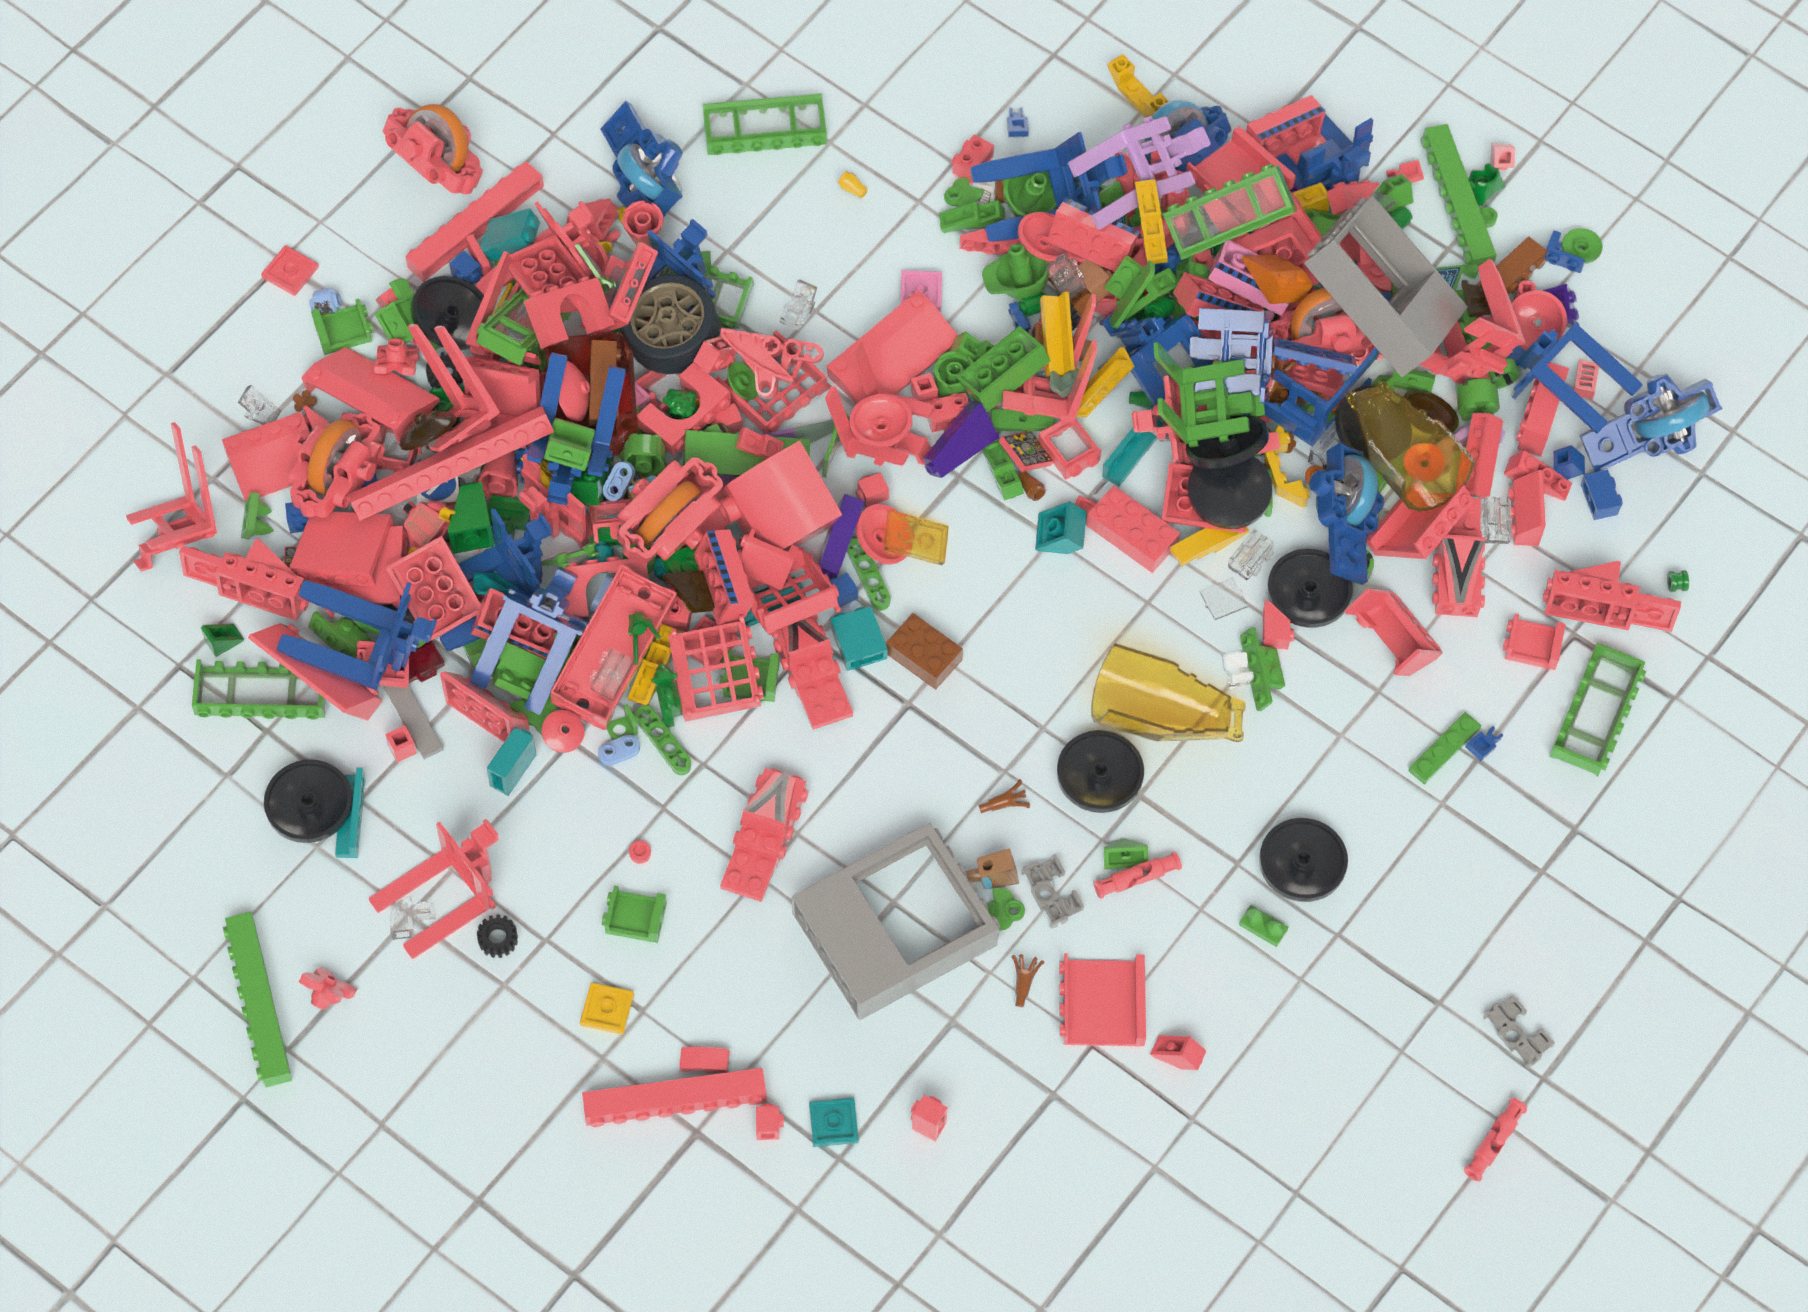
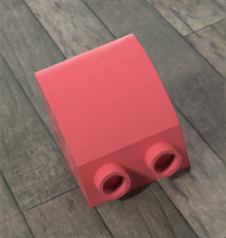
[719,441,842,552]

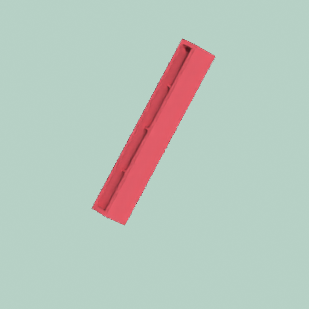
[405,161,544,282]
[582,1068,767,1127]

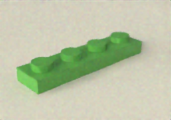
[1408,712,1482,785]

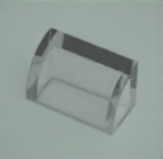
[1308,421,1341,470]

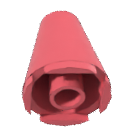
[622,201,663,248]
[476,450,518,499]

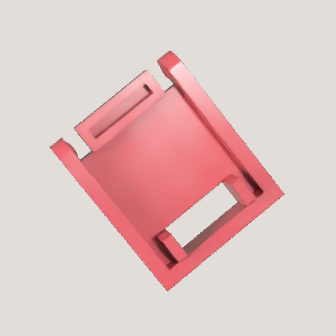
[356,641,409,688]

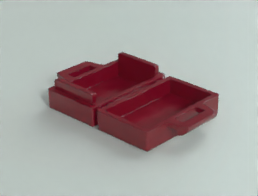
[400,620,445,683]

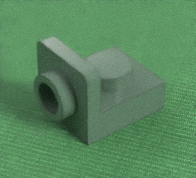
[1049,368,1079,398]

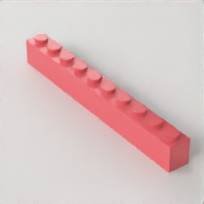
[349,406,554,521]

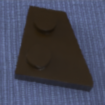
[1461,280,1492,318]
[663,570,715,613]

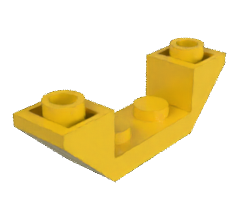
[1107,54,1169,117]
[1263,425,1310,508]

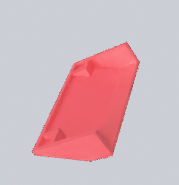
[826,290,957,404]
[301,347,440,443]
[248,623,383,721]

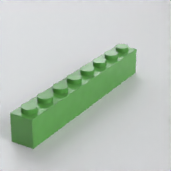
[1421,124,1497,267]
[223,912,292,1088]

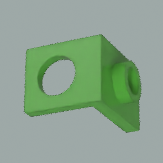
[606,704,639,740]

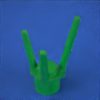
[628,613,661,665]

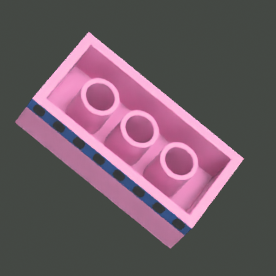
[1208,240,1289,316]

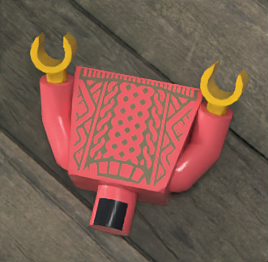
[403,501,455,555]

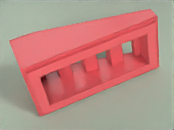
[1573,359,1599,400]

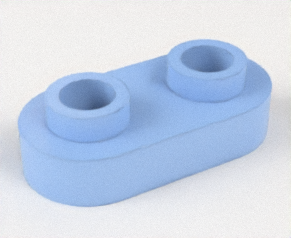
[603,461,635,501]
[590,574,614,612]
[598,735,640,766]

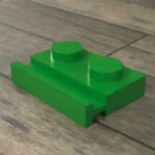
[487,495,530,531]

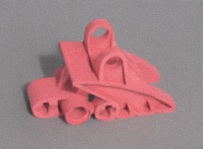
[720,328,824,399]

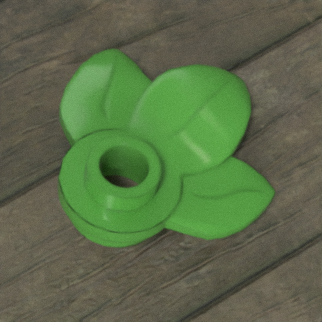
[944,177,984,207]
[987,888,1025,931]

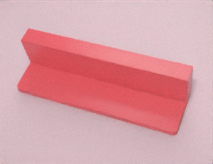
[1459,413,1503,500]

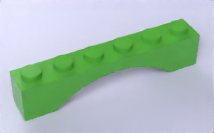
[1304,174,1414,237]

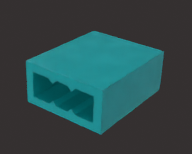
[480,208,541,262]
[830,606,888,671]
[487,727,536,796]

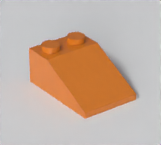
[1242,254,1313,304]

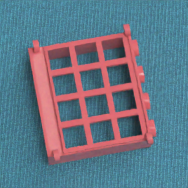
[715,330,830,434]
[748,547,841,638]
[668,615,764,722]

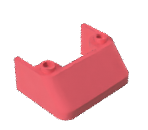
[1344,588,1443,676]

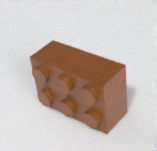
[886,613,963,690]

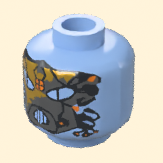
[309,288,342,315]

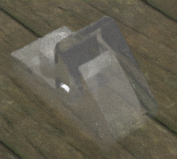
[238,385,281,425]

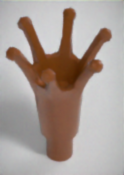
[1266,353,1296,401]
[978,779,1030,813]
[1011,954,1045,1007]

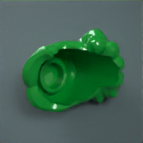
[663,389,698,420]

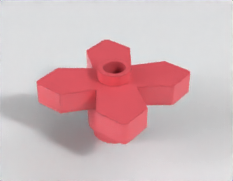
[373,338,419,376]
[299,967,357,1010]

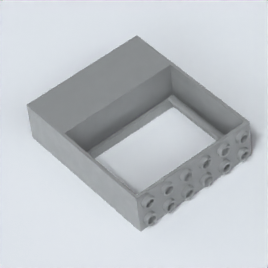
[1304,195,1468,377]
[792,823,1000,1021]

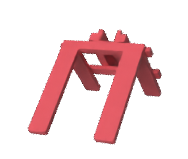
[825,340,934,466]
[126,422,217,571]
[369,819,499,959]

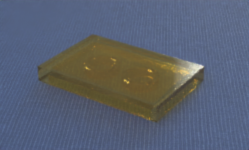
[883,510,949,566]

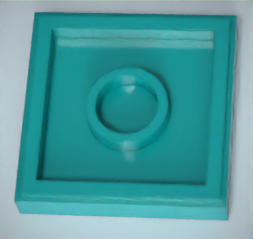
[809,1098,859,1147]

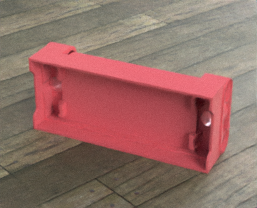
[550,565,677,730]

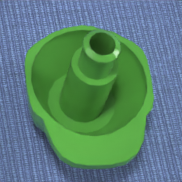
[1002,172,1056,217]
[982,244,1050,301]

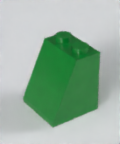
[448,482,495,554]

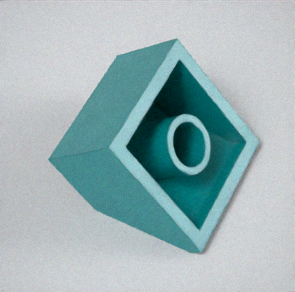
[1035,502,1087,554]

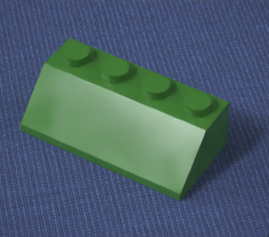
[956,326,1050,412]

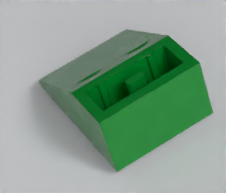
[570,455,614,506]

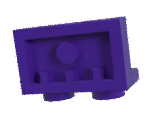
[1543,284,1579,326]

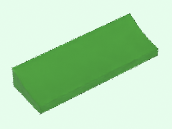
[683,430,810,477]

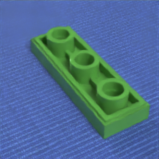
[991,409,1054,431]

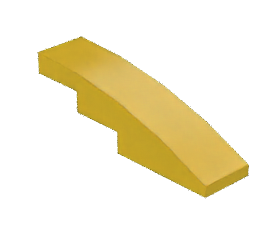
[1135,179,1168,264]
[1170,526,1250,566]
[627,624,683,706]

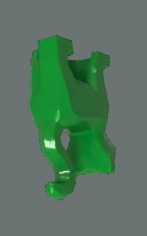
[651,664,683,728]

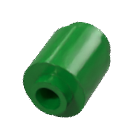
[1390,207,1413,230]
[1017,292,1046,318]
[1145,297,1174,320]

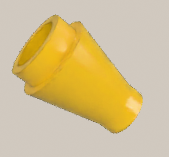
[837,171,868,199]

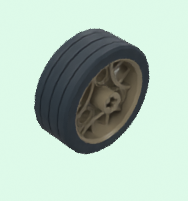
[621,275,720,374]

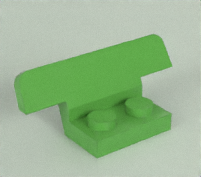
[1104,255,1155,329]
[374,278,440,351]
[482,638,546,700]

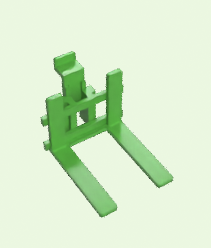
[1154,342,1265,447]

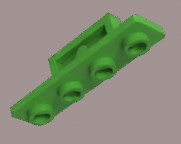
[308,611,373,658]
[1240,627,1285,711]

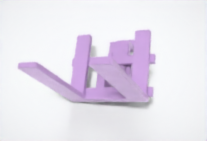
[1068,116,1211,230]

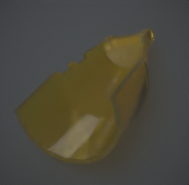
[1346,382,1475,512]
[1091,643,1246,742]

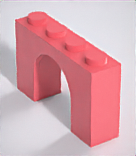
[524,276,615,349]
[636,362,731,456]
[563,556,650,618]

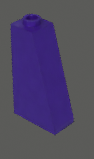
[923,400,999,478]
[818,494,864,580]

